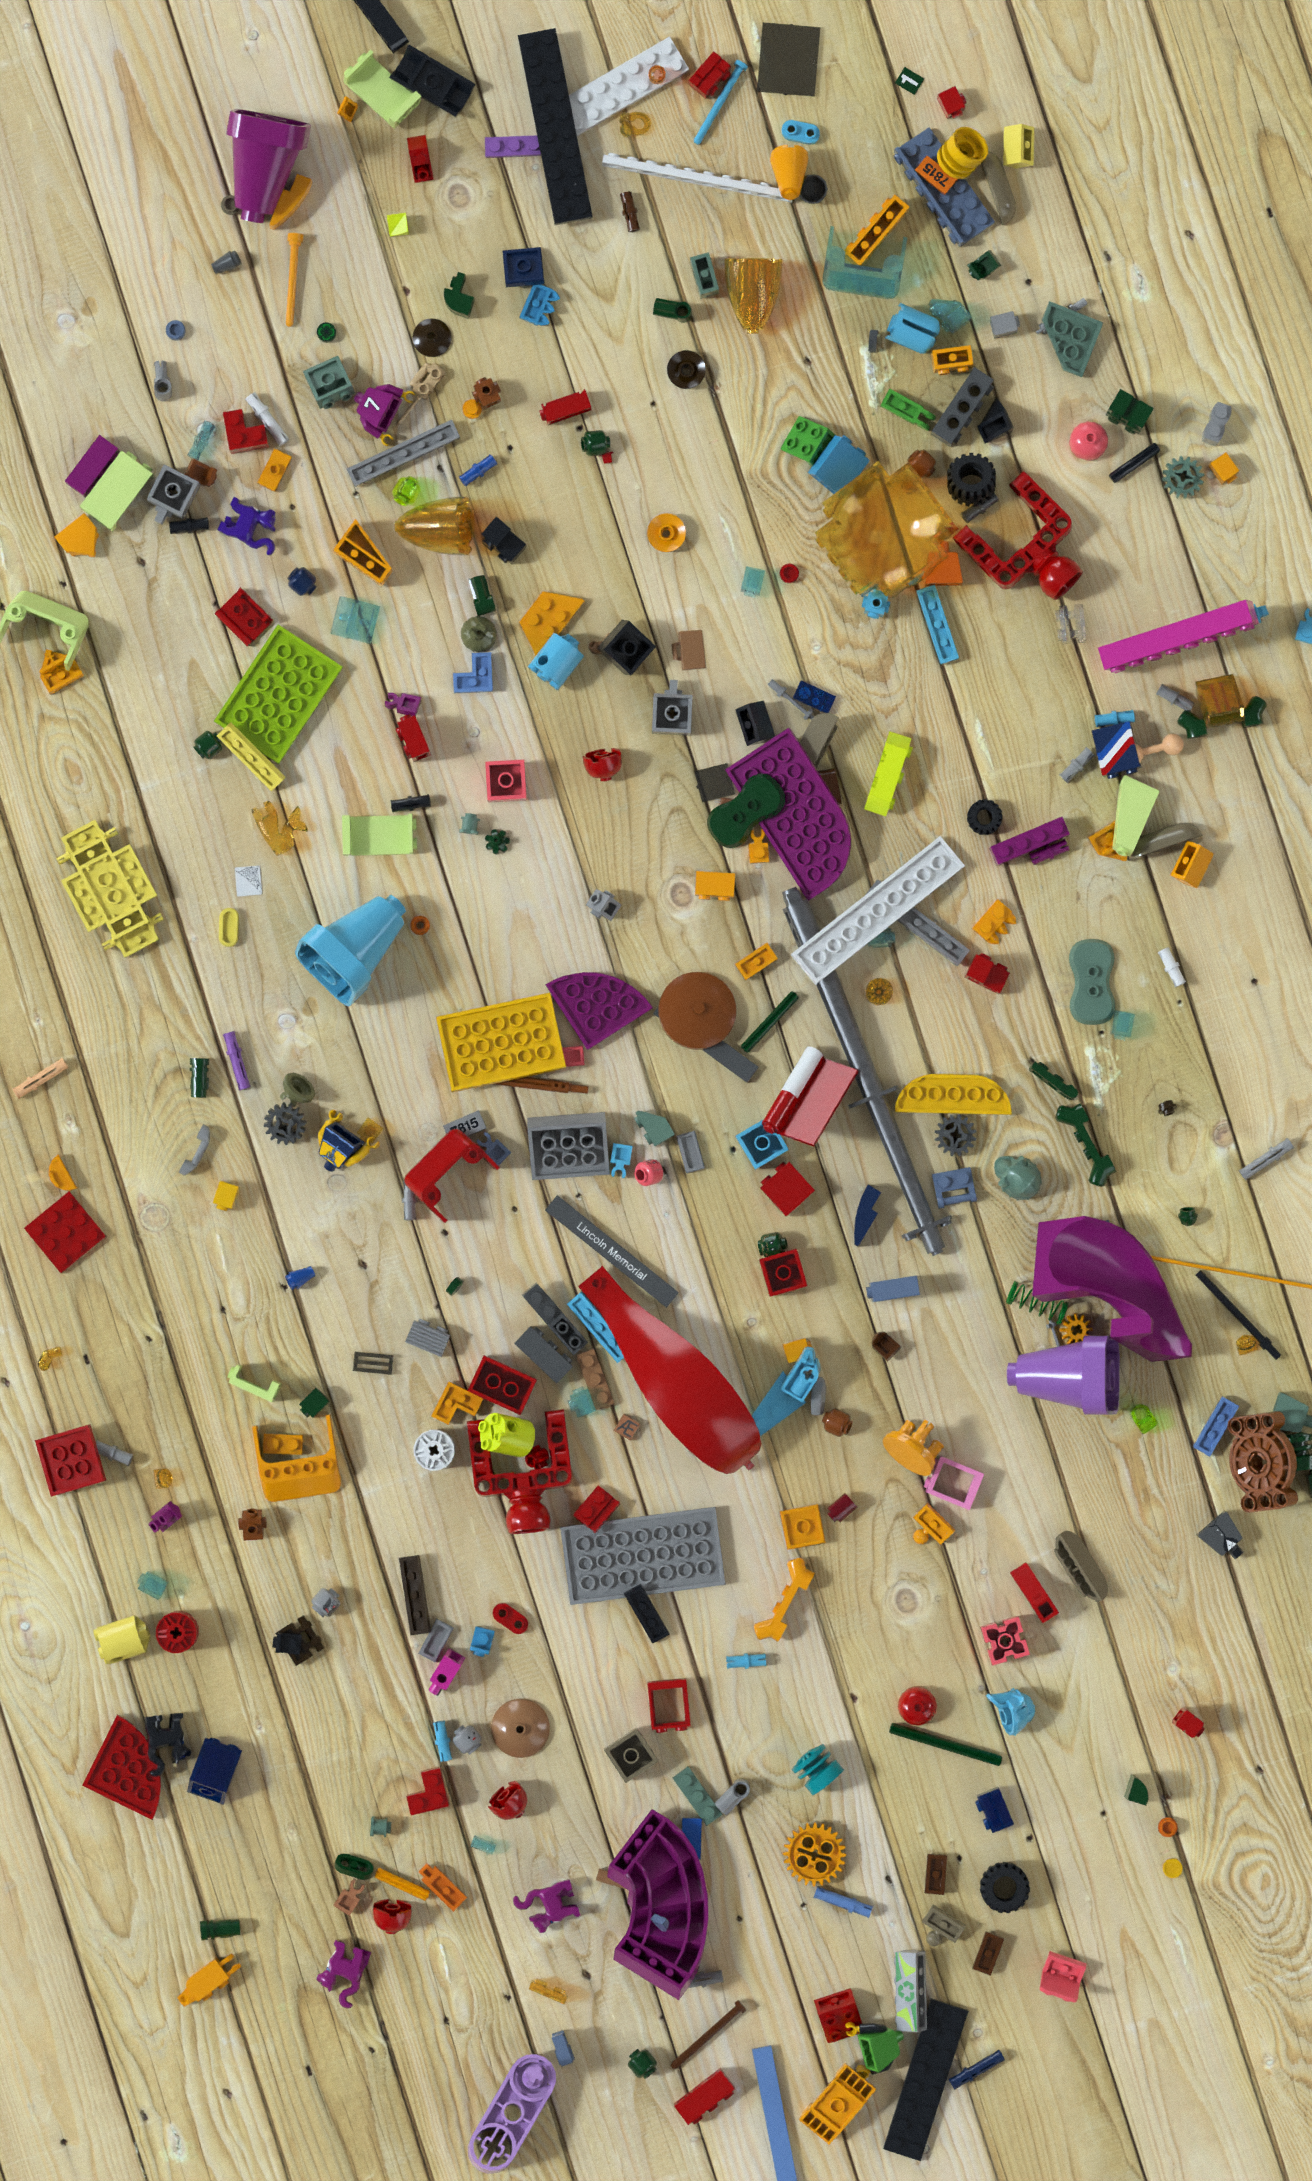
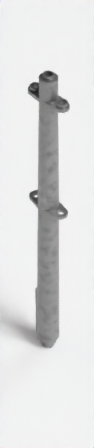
[782,887,952,1256]

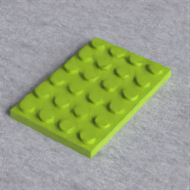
[214,625,343,764]

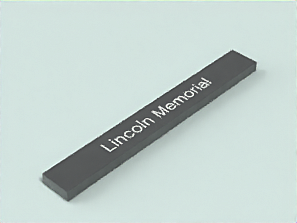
[545,1195,679,1308]

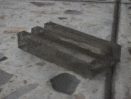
[353,1352,394,1375]

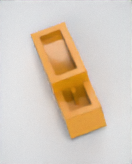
[269,174,312,230]

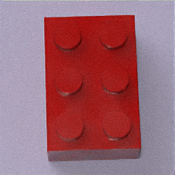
[467,1355,537,1415]

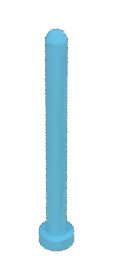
[694,60,748,145]

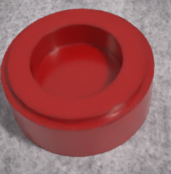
[780,563,799,584]

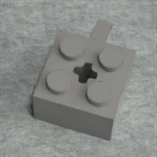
[147,464,201,525]
[652,680,693,736]

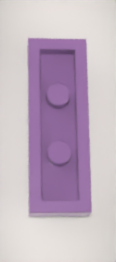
[485,135,541,158]

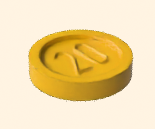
[1163,1858,1183,1878]

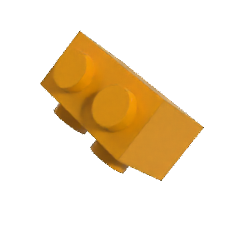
[931,345,973,376]
[1171,840,1214,889]
[695,871,735,901]

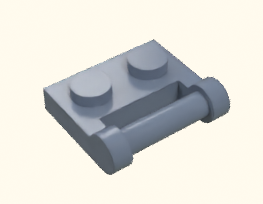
[932,1167,977,1209]

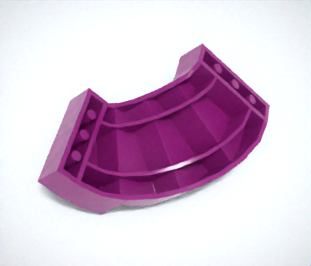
[607,1809,709,2000]

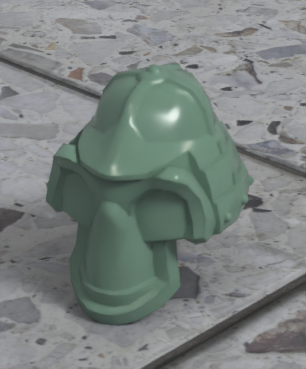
[994,1156,1042,1201]

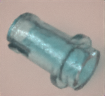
[470,1835,496,1855]

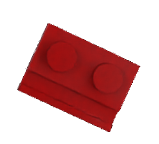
[573,1485,620,1533]

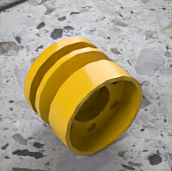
[937,127,988,179]

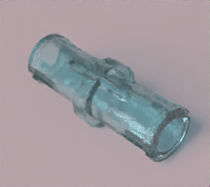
[187,421,215,460]

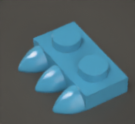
[519,284,560,326]

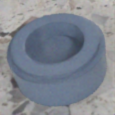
[166,320,186,341]

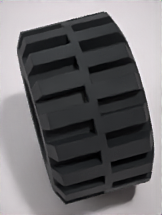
[947,453,996,507]
[980,1862,1030,1913]

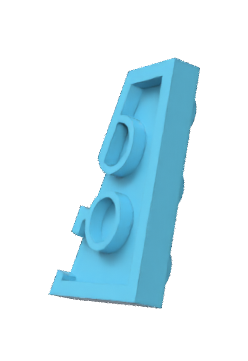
[752,1371,806,1436]

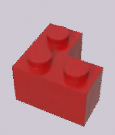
[223,409,269,454]
[964,953,1010,994]
[406,1766,450,1816]

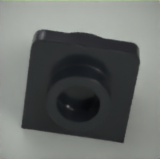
[272,1632,302,1655]

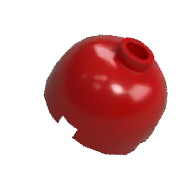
[582,748,622,781]
[898,1686,937,1726]
[488,1781,528,1820]
[373,1899,412,1934]

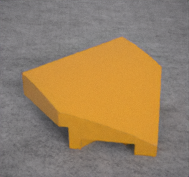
[54,513,99,557]
[39,649,84,695]
[1087,821,1127,862]

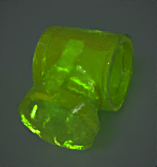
[1130,1404,1159,1434]

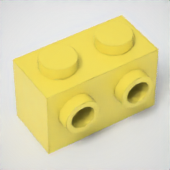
[1003,124,1034,168]

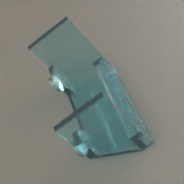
[822,226,907,299]

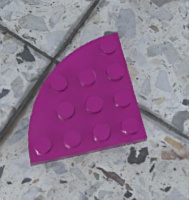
[545,972,653,1050]

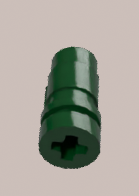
[190,1058,209,1098]
[200,1919,241,1941]

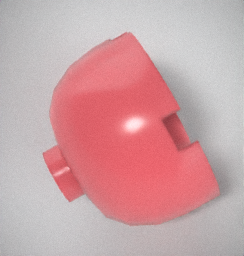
[1069,421,1108,461]

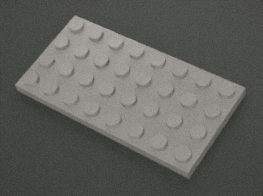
[560,1507,726,1605]

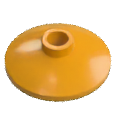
[647,513,686,552]

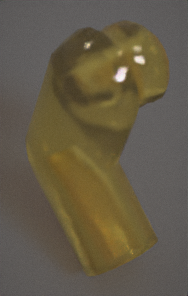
[38,1346,63,1371]

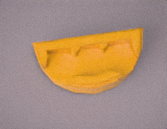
[48,1154,78,1191]

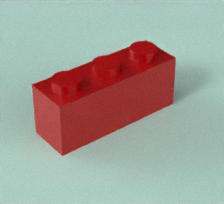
[674,2068,735,2125]

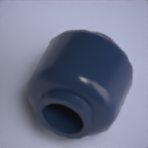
[287,567,317,596]

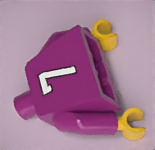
[354,384,415,446]

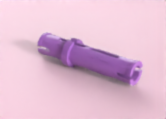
[223,1031,251,1090]

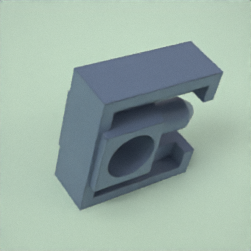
[552,2030,575,2066]

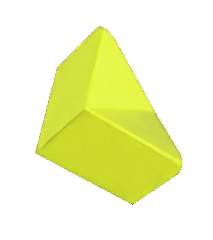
[387,213,409,237]

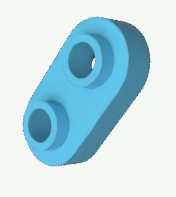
[781,120,820,145]

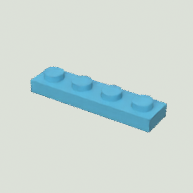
[916,585,959,665]
[567,1291,624,1363]

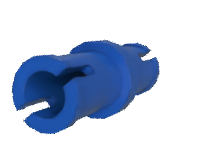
[459,454,497,486]

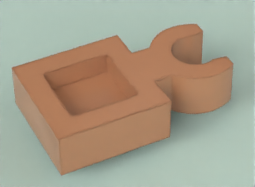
[333,1878,365,1916]

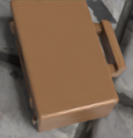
[672,630,706,670]

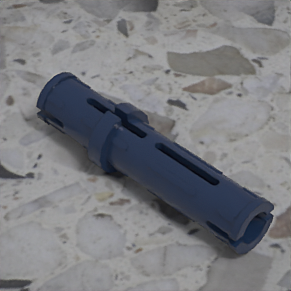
[949,2049,1005,2090]

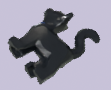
[145,1713,191,1777]

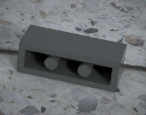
[514,1326,573,1383]

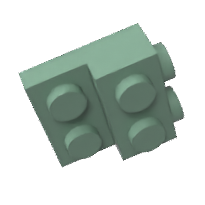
[303,356,355,409]

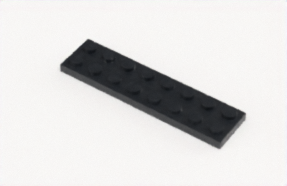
[883,1998,969,2161]

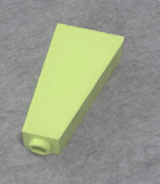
[1112,775,1160,857]

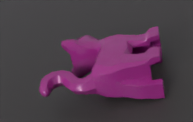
[513,1879,580,1933]
[316,1940,371,2009]

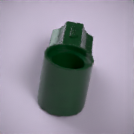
[653,298,692,323]
[469,575,496,616]

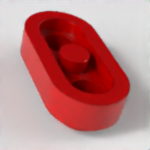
[493,1603,528,1634]

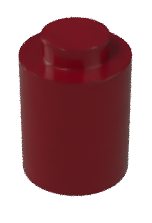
[827,1493,858,1523]

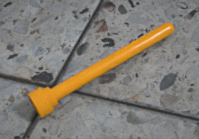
[286,233,303,327]

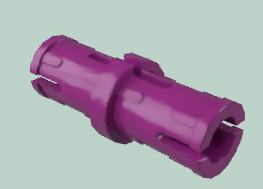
[1029,839,1070,865]

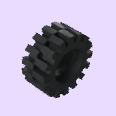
[967,799,1003,835]

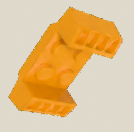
[799,2063,876,2145]

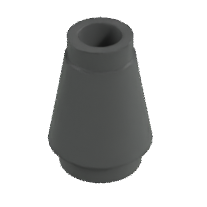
[211,250,242,274]

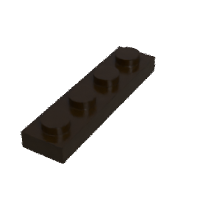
[399,1555,431,1636]

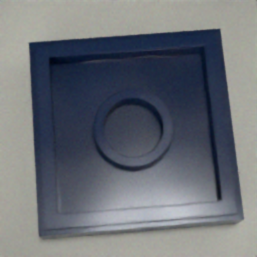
[503,247,544,288]

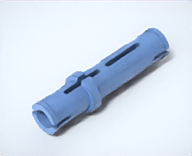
[813,1886,873,1918]

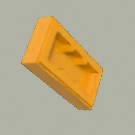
[257,448,292,492]

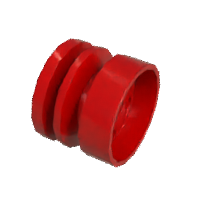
[156,1611,199,1653]

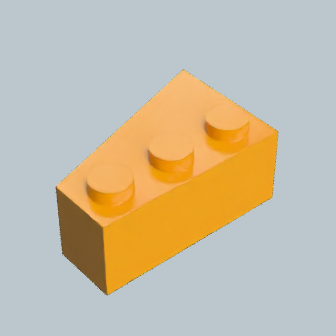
[333,519,393,587]

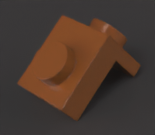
[184,458,217,487]

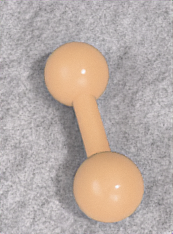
[1135,733,1184,763]

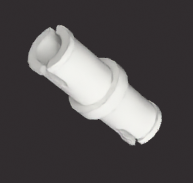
[1158,947,1186,987]

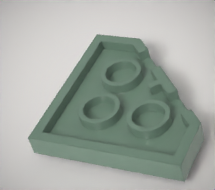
[1042,301,1103,377]

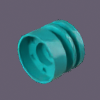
[791,1744,844,1795]

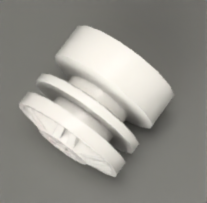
[414,1429,455,1471]

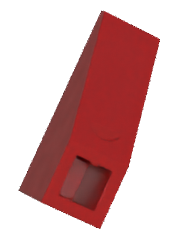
[1010,1562,1059,1623]

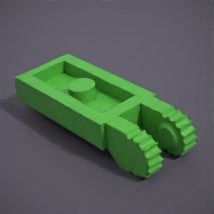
[880,389,936,431]

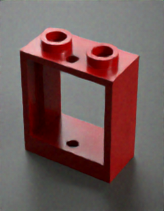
[647,1678,691,1733]

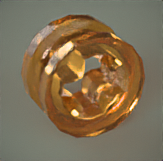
[648,65,666,84]

